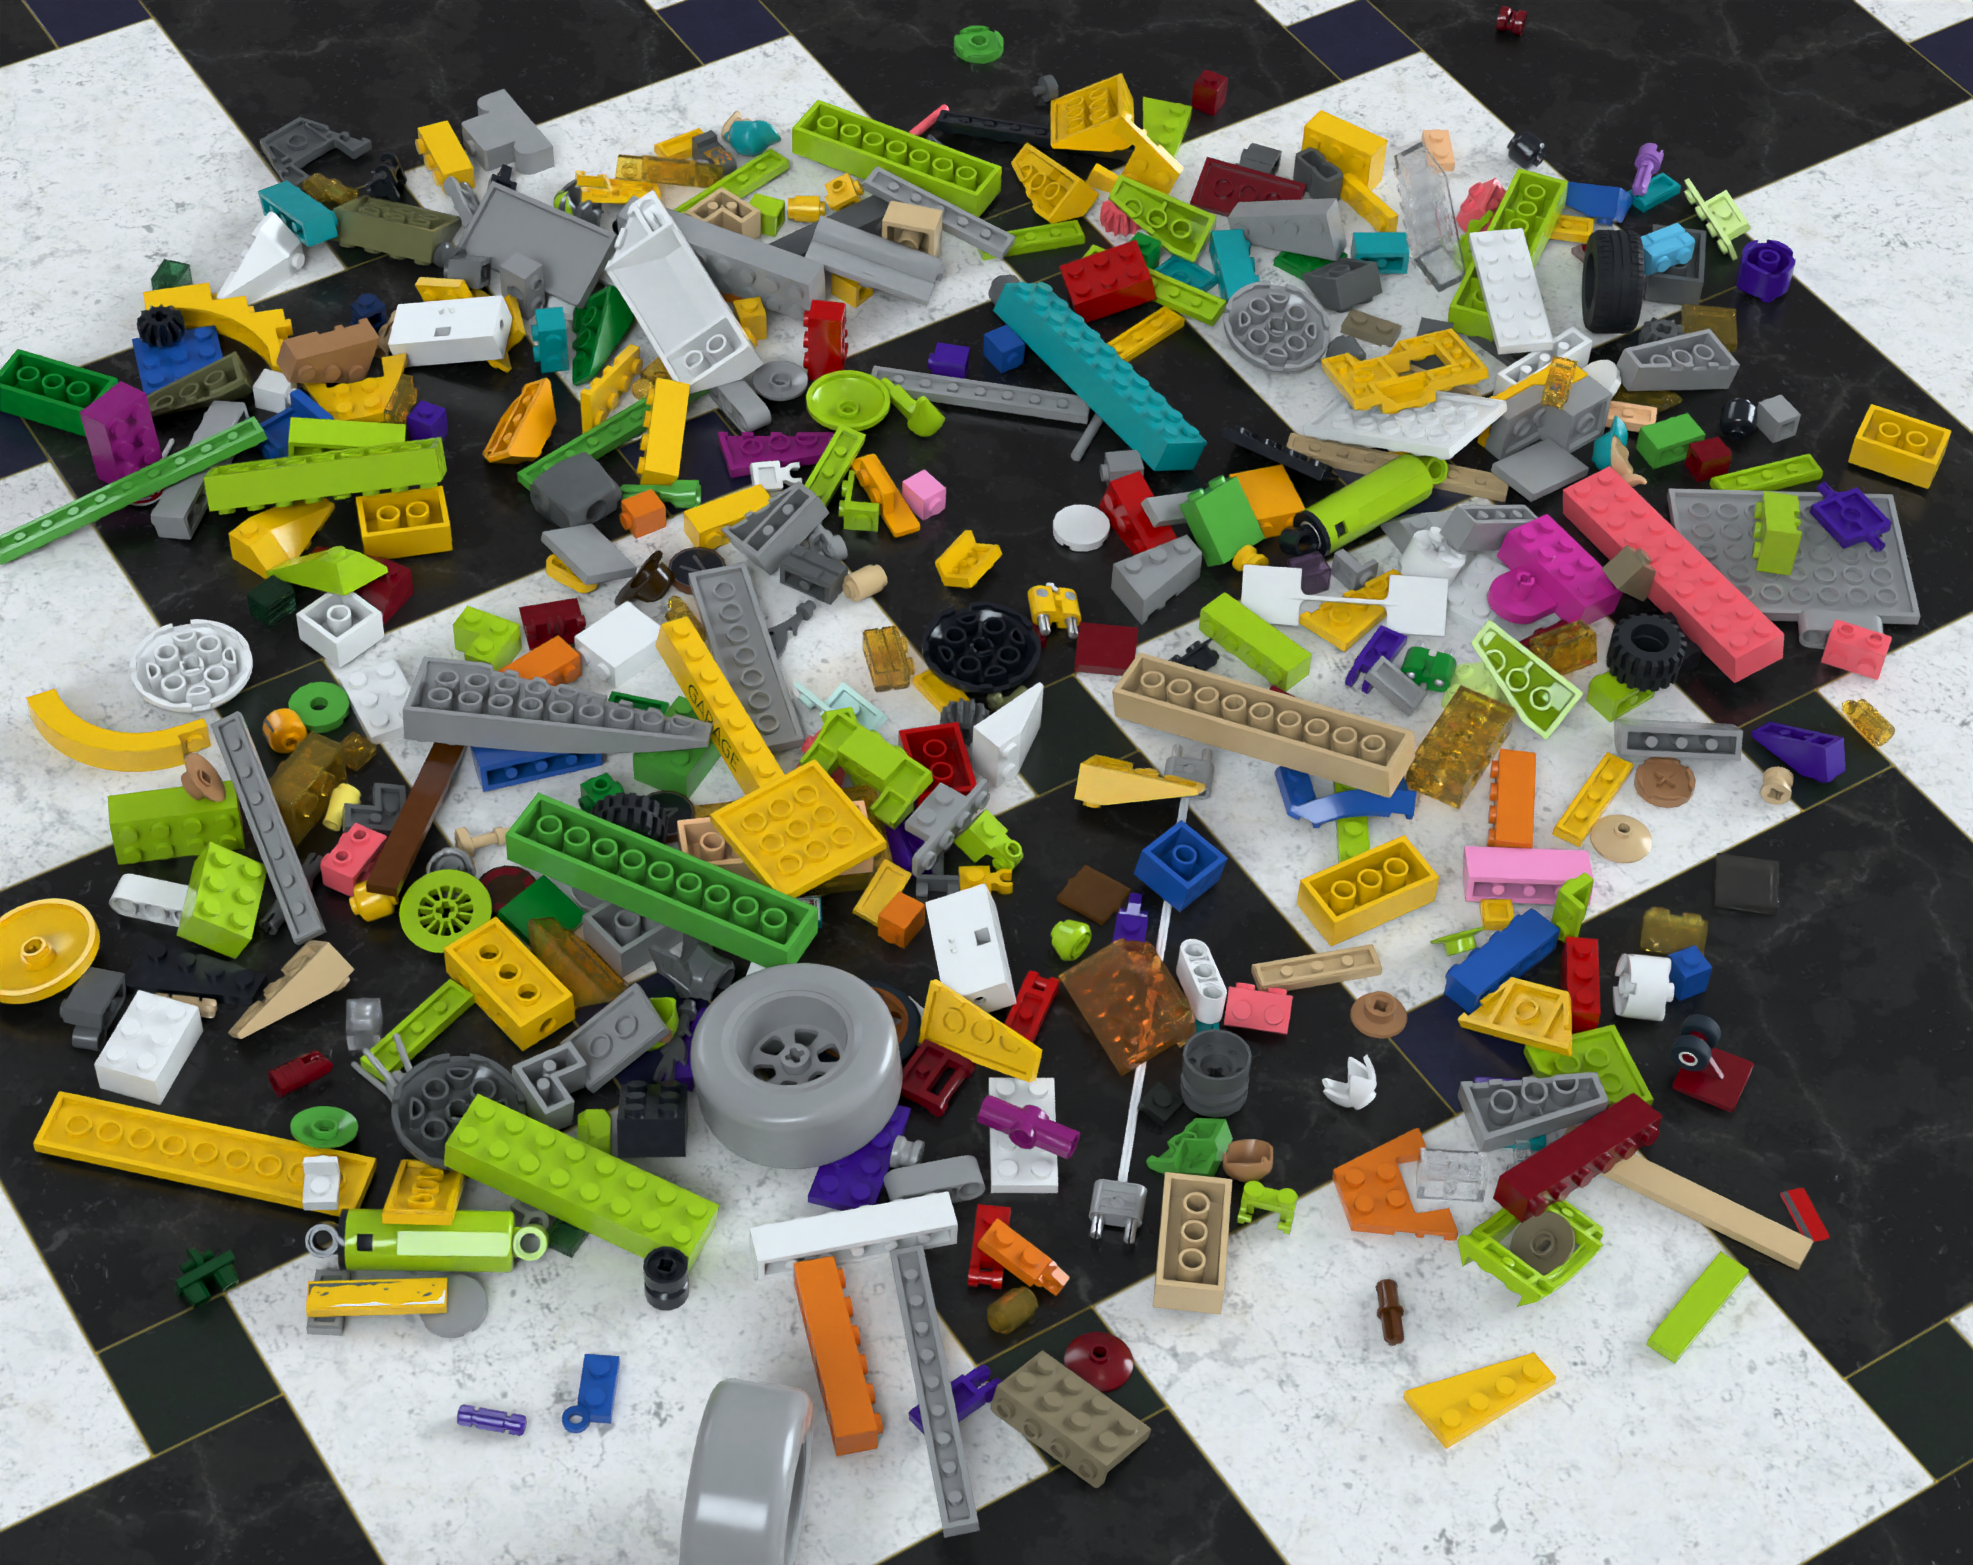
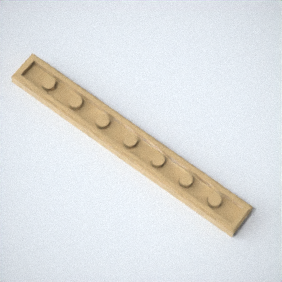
[1286,433,1509,502]
[1562,1125,1814,1270]

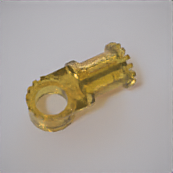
[303,173,359,205]

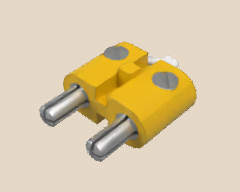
[1027,582,1082,639]

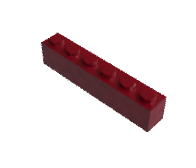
[1493,1092,1663,1223]

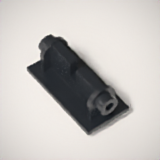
[1168,637,1219,671]

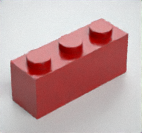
[1560,936,1601,1034]

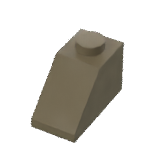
[1602,545,1656,601]

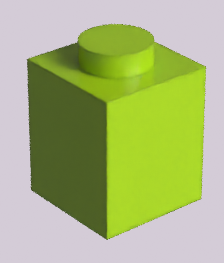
[747,193,785,237]

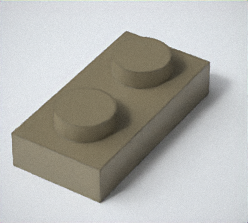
[1340,309,1402,350]

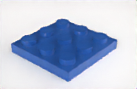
[132,325,223,395]

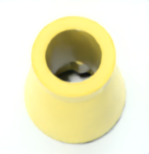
[323,783,361,831]

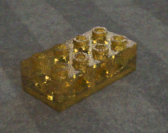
[1406,685,1516,809]

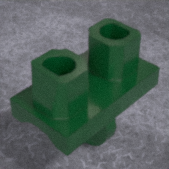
[174,1247,239,1309]

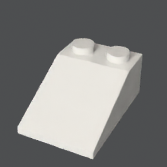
[971,682,1044,788]

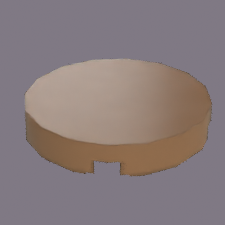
[1634,757,1696,808]

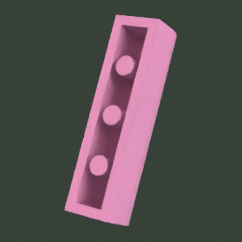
[1463,846,1594,906]

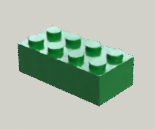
[0,349,118,437]

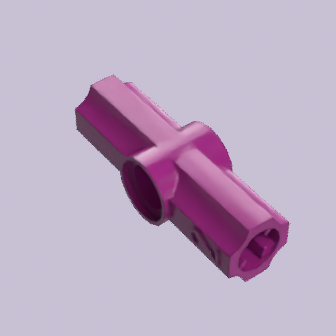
[977,1095,1080,1159]

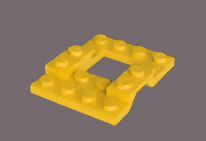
[1321,328,1489,414]

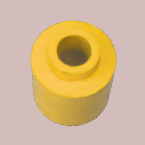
[788,195,826,223]

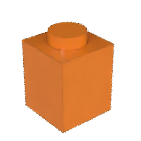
[619,489,666,539]
[878,891,925,949]

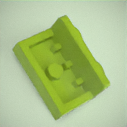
[1551,872,1594,943]

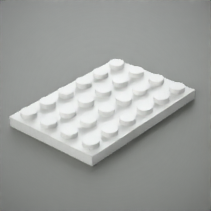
[1303,390,1507,460]

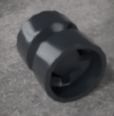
[643,1247,689,1311]

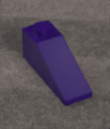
[1751,721,1846,783]

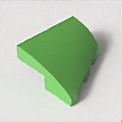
[1146,1118,1233,1177]

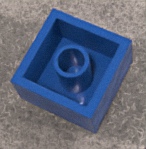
[1133,820,1228,912]

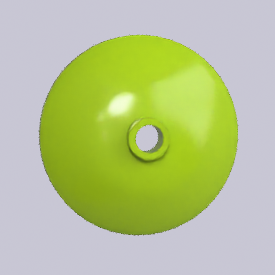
[806,370,890,431]

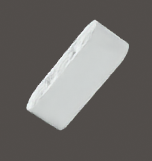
[109,874,188,927]
[1176,939,1227,1024]

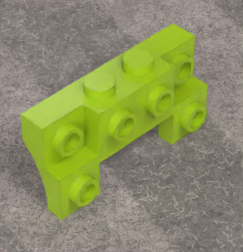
[799,709,933,830]

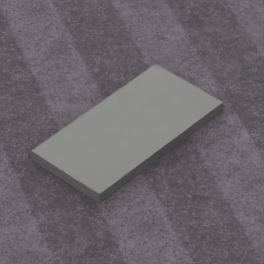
[456,181,618,310]

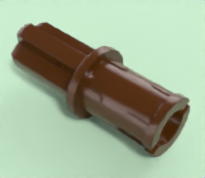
[1375,1279,1404,1346]

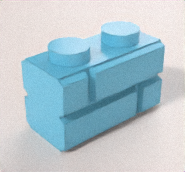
[1641,223,1695,276]

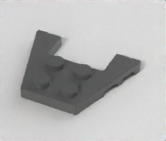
[260,117,372,191]

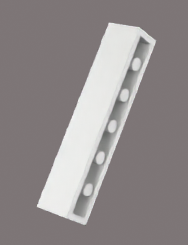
[750,1192,958,1281]

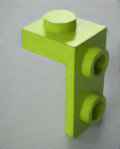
[839,470,879,532]

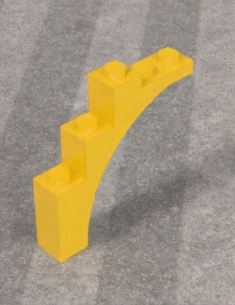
[143,282,293,373]

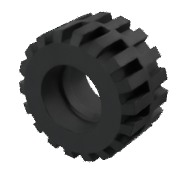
[1606,613,1687,692]
[591,792,669,845]

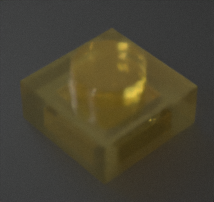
[332,731,377,771]

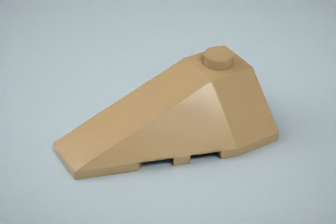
[228,940,355,1039]

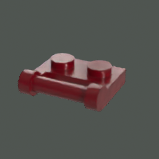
[900,1039,976,1117]

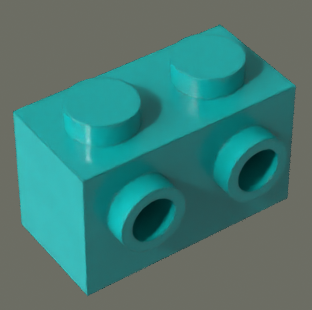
[1350,232,1410,274]
[531,307,569,373]

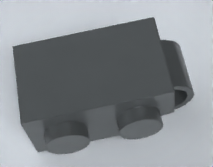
[60,967,127,1052]

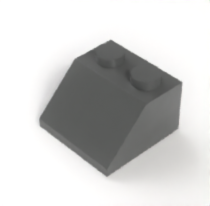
[1302,257,1383,313]

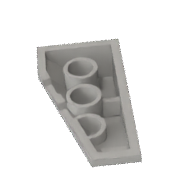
[1381,511,1453,555]

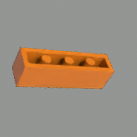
[498,635,582,687]
[1487,749,1536,849]

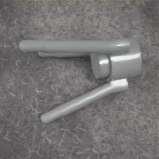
[351,1033,412,1102]

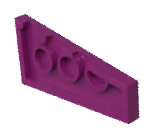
[718,432,834,478]

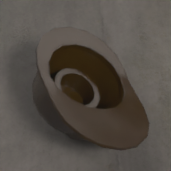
[614,550,676,606]

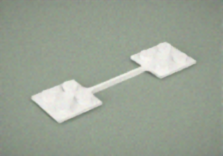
[1241,565,1448,637]

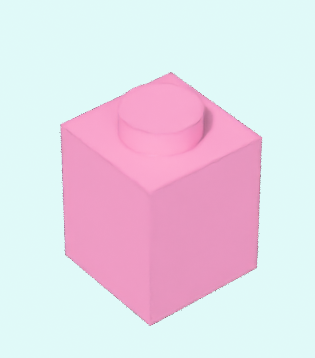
[902,469,946,521]

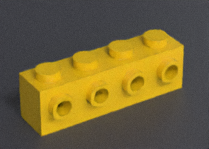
[636,378,690,485]

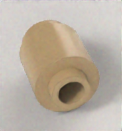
[842,564,888,602]

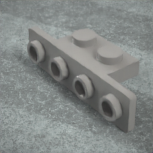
[905,778,990,878]

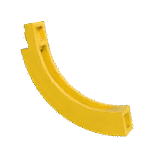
[26,688,211,772]

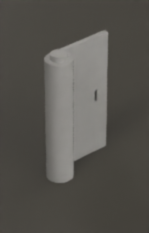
[805,215,946,307]

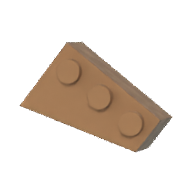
[276,318,380,383]

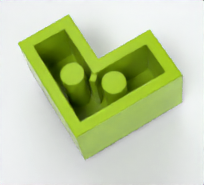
[453,605,522,671]

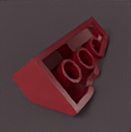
[310,546,414,626]

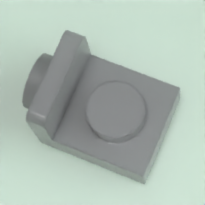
[1331,549,1379,591]

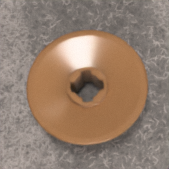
[181,753,226,802]
[1350,991,1408,1039]

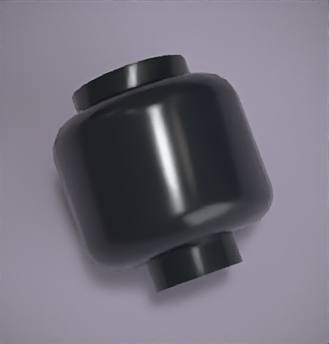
[1507,130,1546,169]
[1720,398,1757,441]

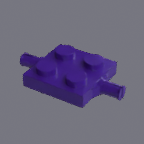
[1809,482,1892,552]

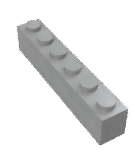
[151,400,250,540]

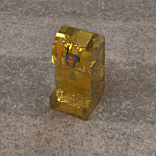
[1541,355,1578,410]

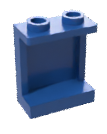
[247,388,334,459]

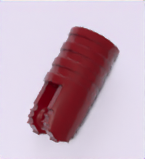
[267,1050,334,1098]

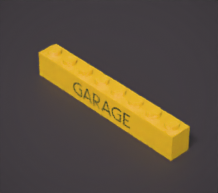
[655,616,785,795]

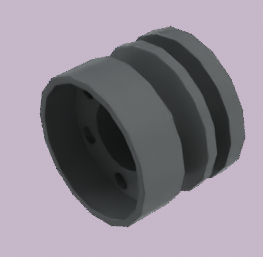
[1180,1029,1252,1118]

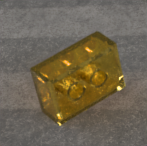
[268,731,348,847]

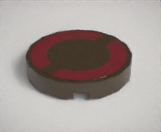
[479,865,536,920]

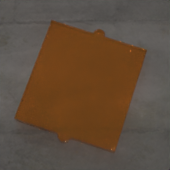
[1057,865,1131,925]

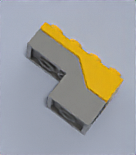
[1477,357,1612,460]

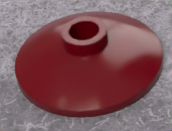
[1064,1332,1133,1393]

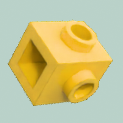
[824,172,865,212]

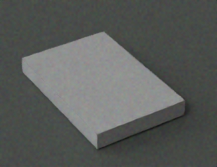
[1491,438,1589,502]
[541,523,637,585]
[560,982,670,1093]

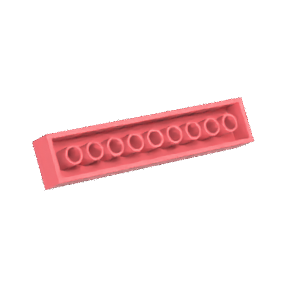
[1563,466,1784,683]

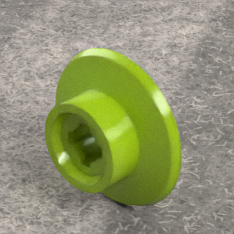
[1429,926,1485,956]

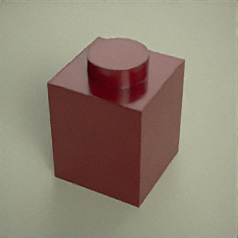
[1192,69,1228,116]
[1684,436,1732,482]

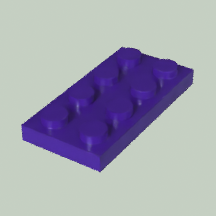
[808,1105,911,1211]

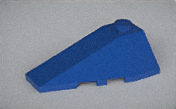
[1566,182,1634,226]

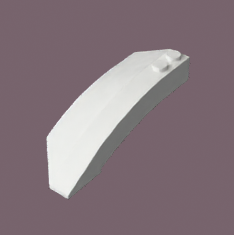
[605,190,764,394]

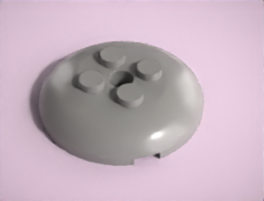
[1223,281,1330,373]

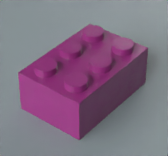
[80,381,163,484]

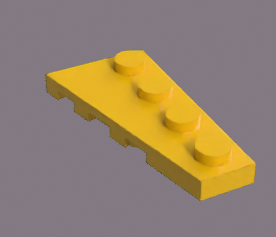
[1299,569,1402,652]
[918,979,1042,1083]

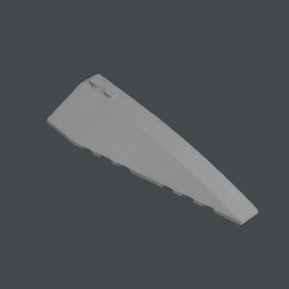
[403,656,713,754]

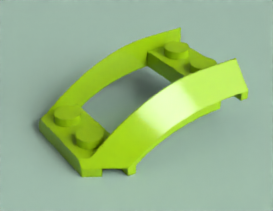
[1457,1200,1604,1307]

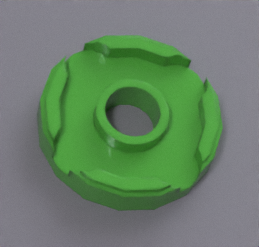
[954,26,1004,64]
[288,682,350,733]

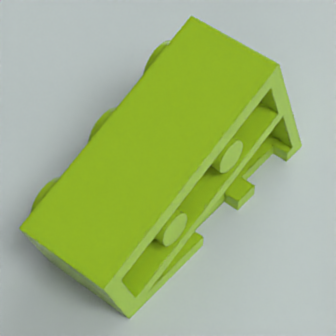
[1752,491,1802,576]

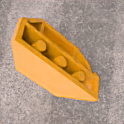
[482,377,557,464]

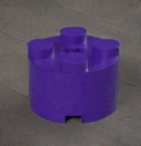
[1736,239,1796,303]

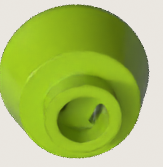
[1051,920,1092,961]

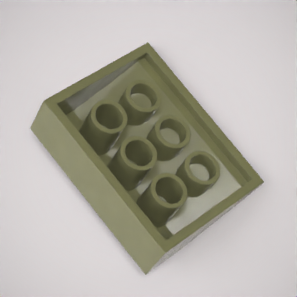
[330,195,462,265]

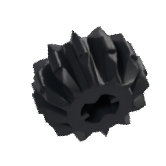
[137,303,186,350]

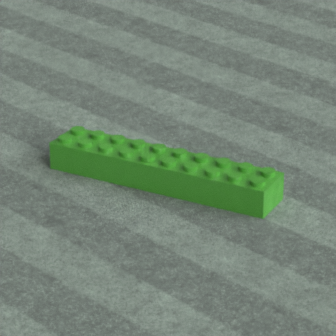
[505,792,818,968]

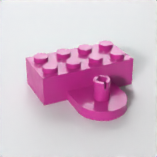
[1487,514,1623,631]

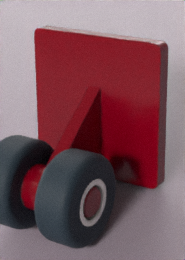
[1670,1014,1754,1112]

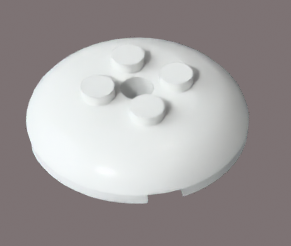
[130,619,253,713]

